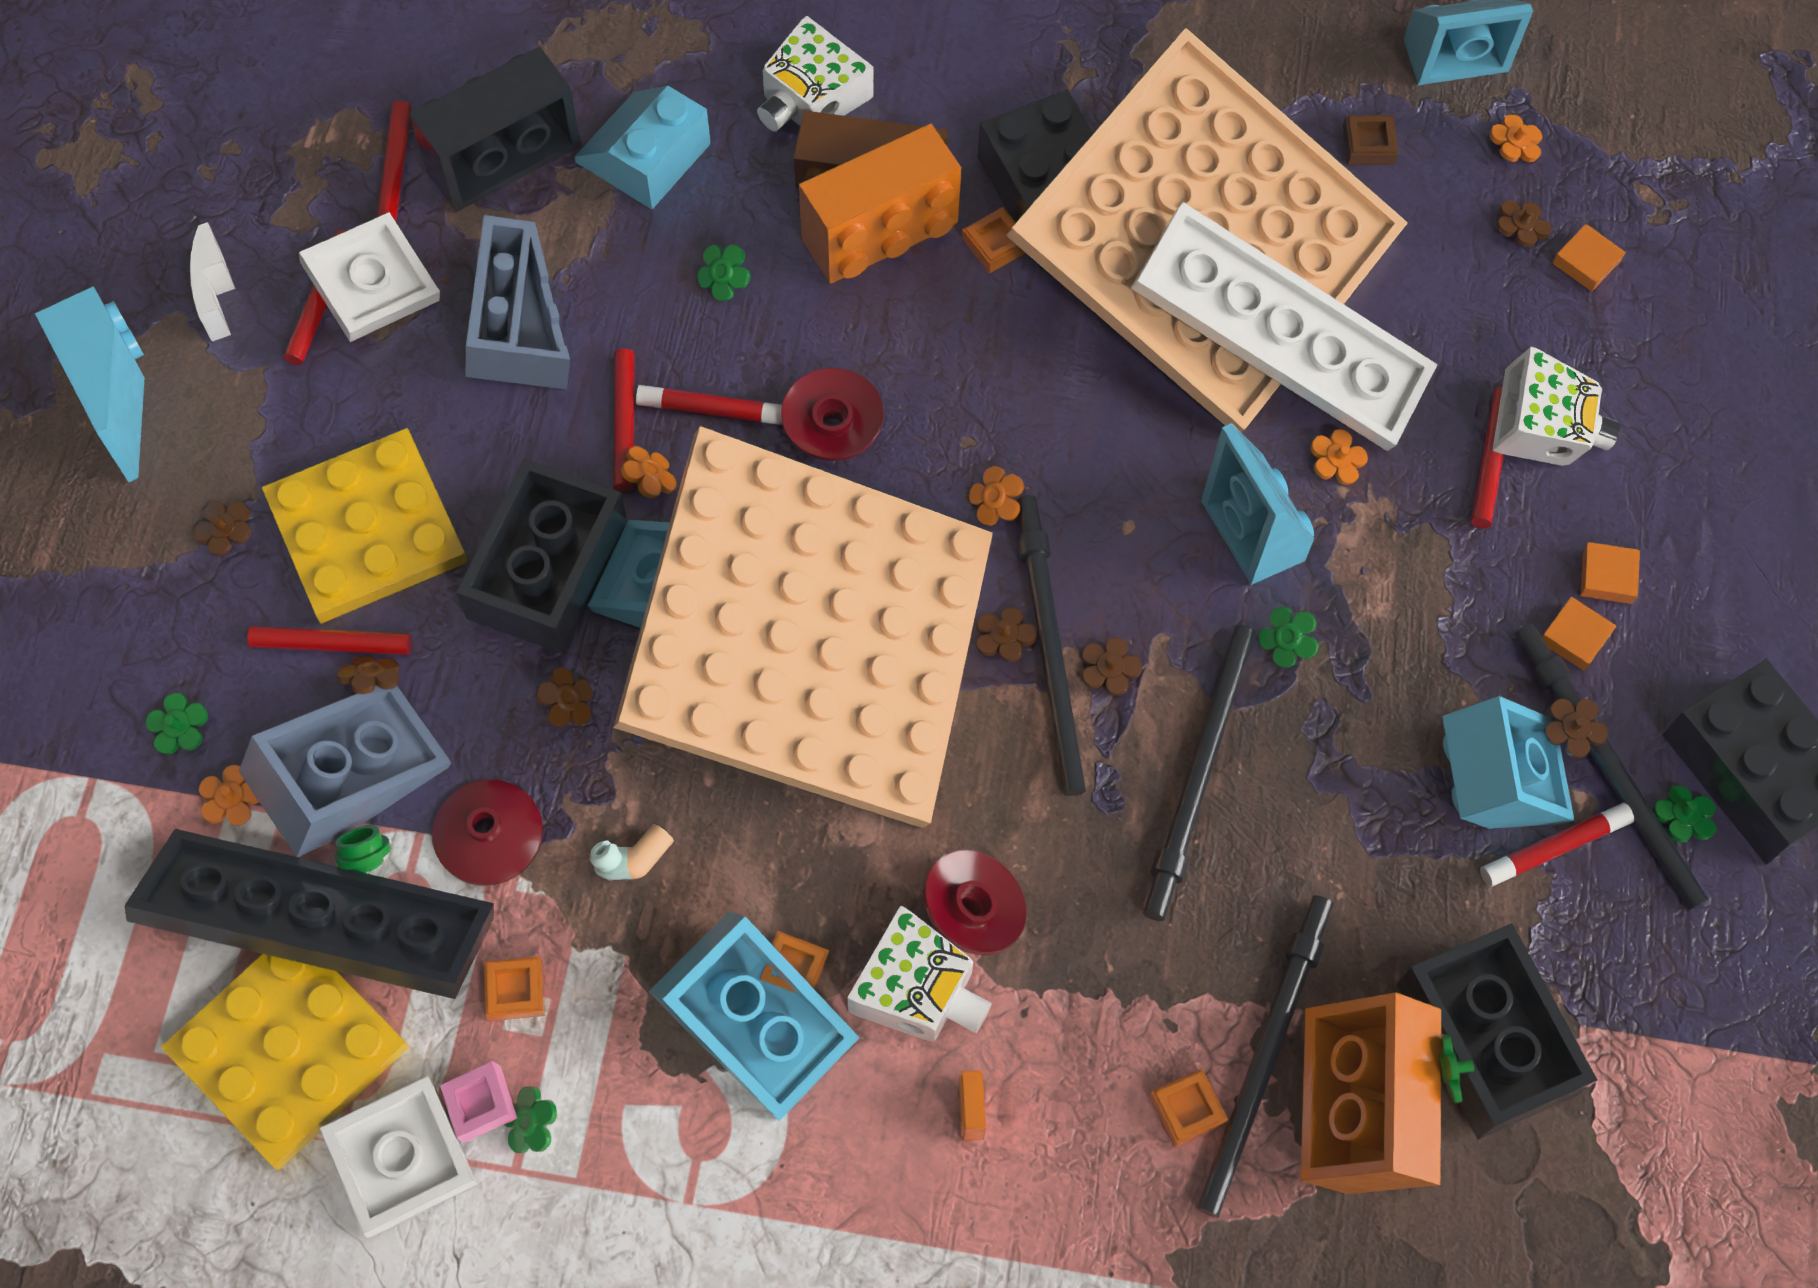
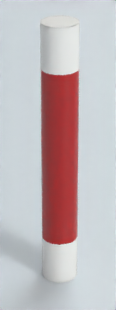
[636,385,782,425]
[1480,803,1634,887]

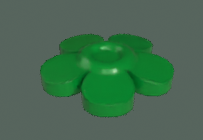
[697,245,750,301]
[1259,607,1319,668]
[146,693,208,755]
[1653,786,1717,843]
[1439,1034,1474,1103]
[504,1086,557,1153]

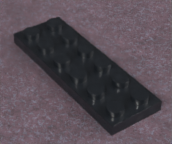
[124,829,494,999]

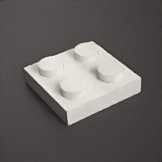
[299,213,440,342]
[320,1075,477,1238]

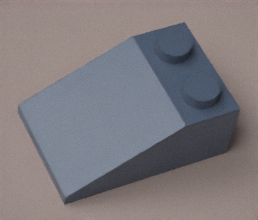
[239,686,451,857]

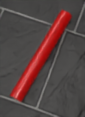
[377,100,411,222]
[283,230,346,365]
[613,348,634,493]
[1471,387,1504,528]
[247,626,412,655]

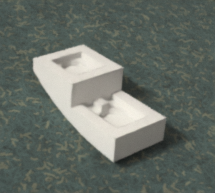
[190,222,235,341]

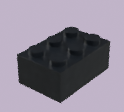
[409,46,582,213]
[977,89,1094,269]
[456,458,627,654]
[1662,658,1818,865]
[1397,923,1598,1140]

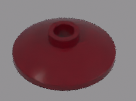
[781,368,884,461]
[432,779,543,886]
[923,850,1027,956]

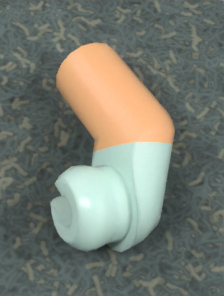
[589,824,674,880]

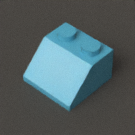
[1403,0,1533,85]
[574,86,711,209]
[1442,696,1575,829]

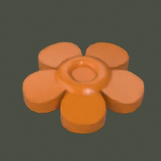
[1490,114,1542,162]
[1310,429,1368,485]
[621,446,676,499]
[969,466,1024,526]
[199,765,259,826]

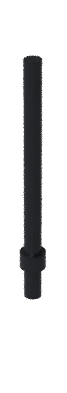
[1016,495,1086,796]
[1515,623,1709,911]
[1143,625,1255,921]
[1197,895,1334,1218]

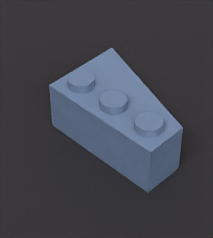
[465,215,570,390]

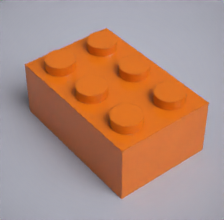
[799,123,961,284]
[1301,992,1441,1194]

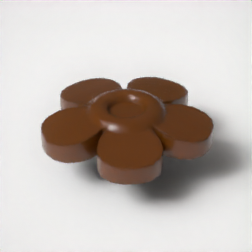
[1496,200,1552,247]
[193,501,252,556]
[977,607,1036,662]
[1082,637,1142,696]
[337,656,399,694]
[535,668,593,728]
[1544,699,1608,758]

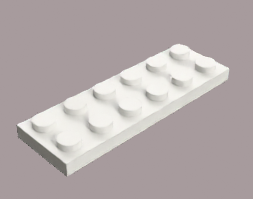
[1131,202,1437,451]

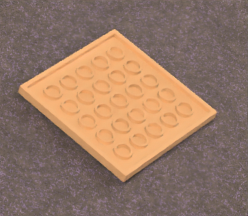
[1006,28,1408,432]
[613,426,993,828]

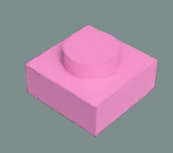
[440,1061,517,1143]

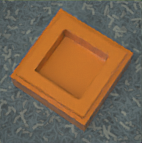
[962,207,1025,274]
[1553,224,1626,292]
[1580,542,1640,604]
[1542,596,1616,671]
[760,931,829,993]
[484,956,545,1022]
[1149,1068,1229,1148]
[957,1070,986,1141]

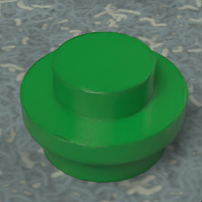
[334,825,391,873]

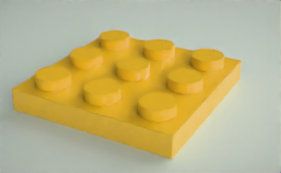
[262,428,468,624]
[161,954,409,1172]

